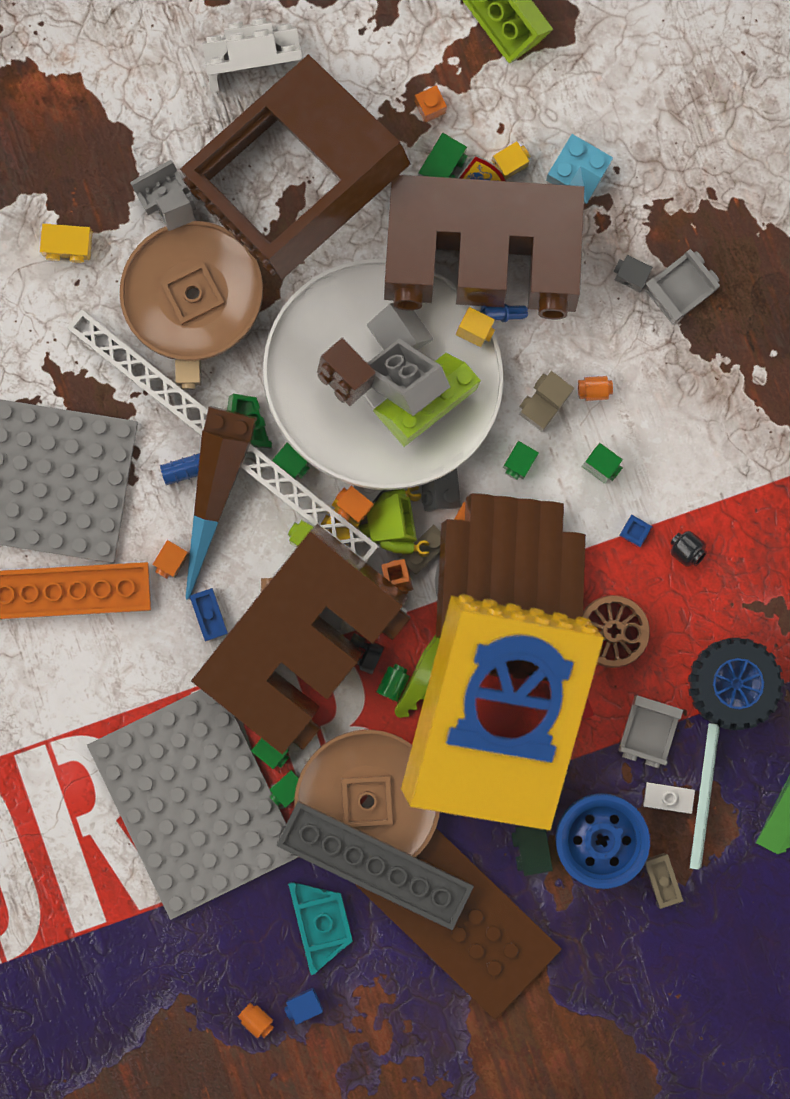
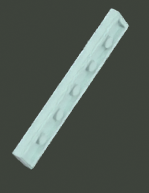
[690,723,720,869]

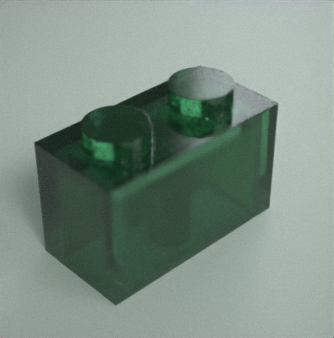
[511,826,553,876]

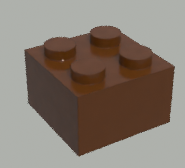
[317,337,376,406]

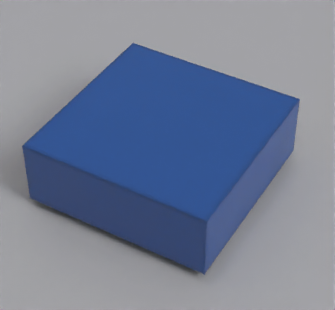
[619,514,652,548]

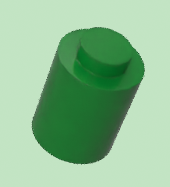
[376,664,410,702]

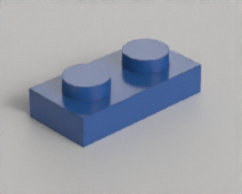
[190,588,228,642]

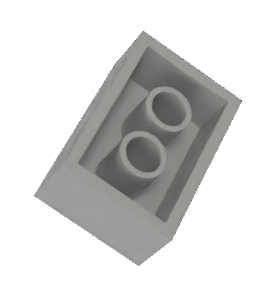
[368,338,450,416]

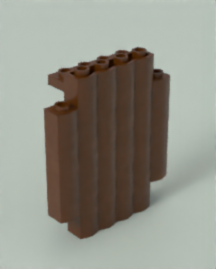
[436,493,586,681]

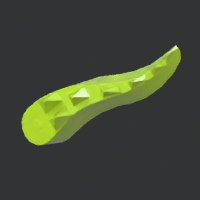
[394,634,440,718]

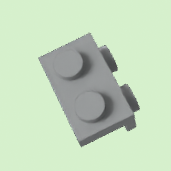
[130,160,190,215]

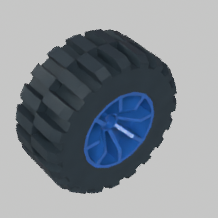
[688,638,784,730]

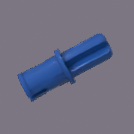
[480,304,528,322]

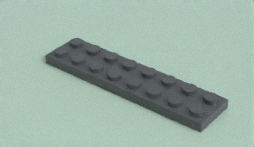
[276,801,474,930]

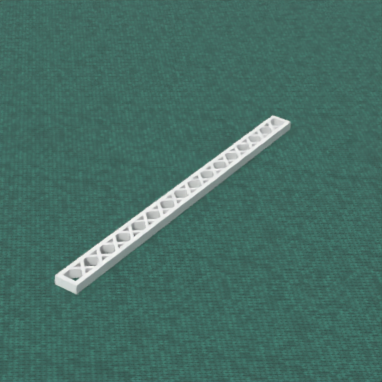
[67,310,379,563]

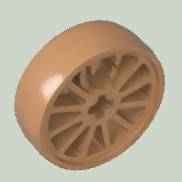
[583,595,650,668]

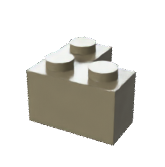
[519,371,574,432]

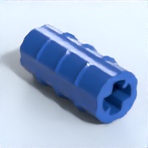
[160,453,200,486]

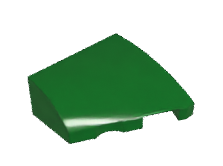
[227,393,272,448]

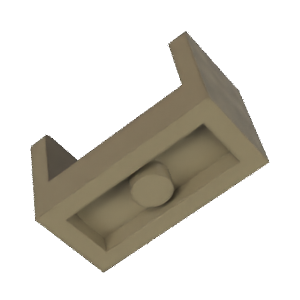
[644,853,683,909]

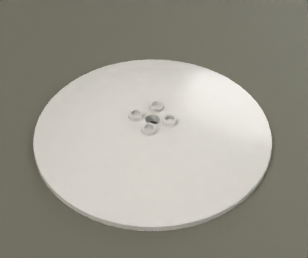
[263,259,503,490]

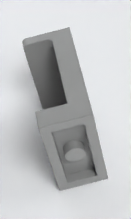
[643,249,720,325]
[618,695,683,768]

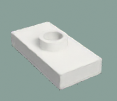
[643,782,695,814]

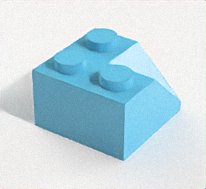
[546,134,613,204]

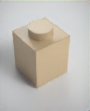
[175,360,201,390]

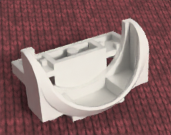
[202,17,302,92]

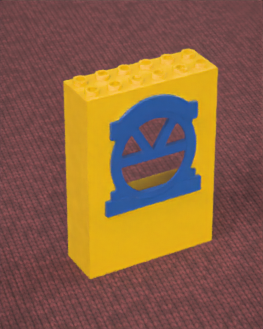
[401,594,604,830]

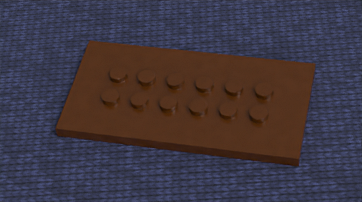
[355,828,562,1020]

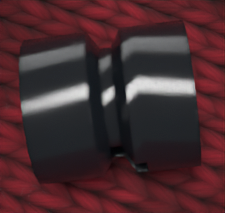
[350,633,384,675]

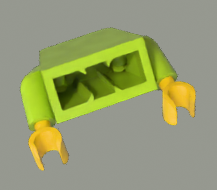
[359,486,430,557]

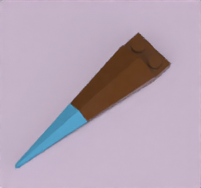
[186,406,257,600]

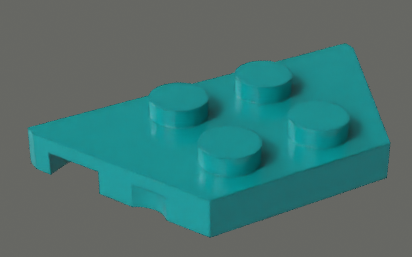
[288,882,353,975]

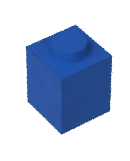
[284,987,323,1025]

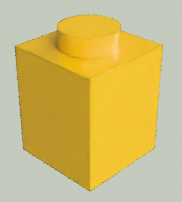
[492,142,530,180]
[455,307,496,347]

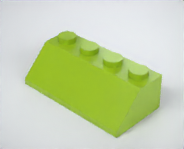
[462,0,553,64]
[373,353,481,447]

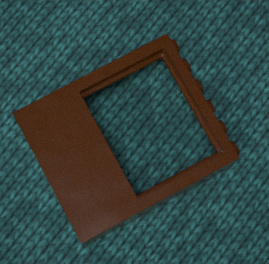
[180,54,411,280]

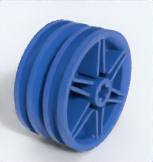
[555,793,650,889]

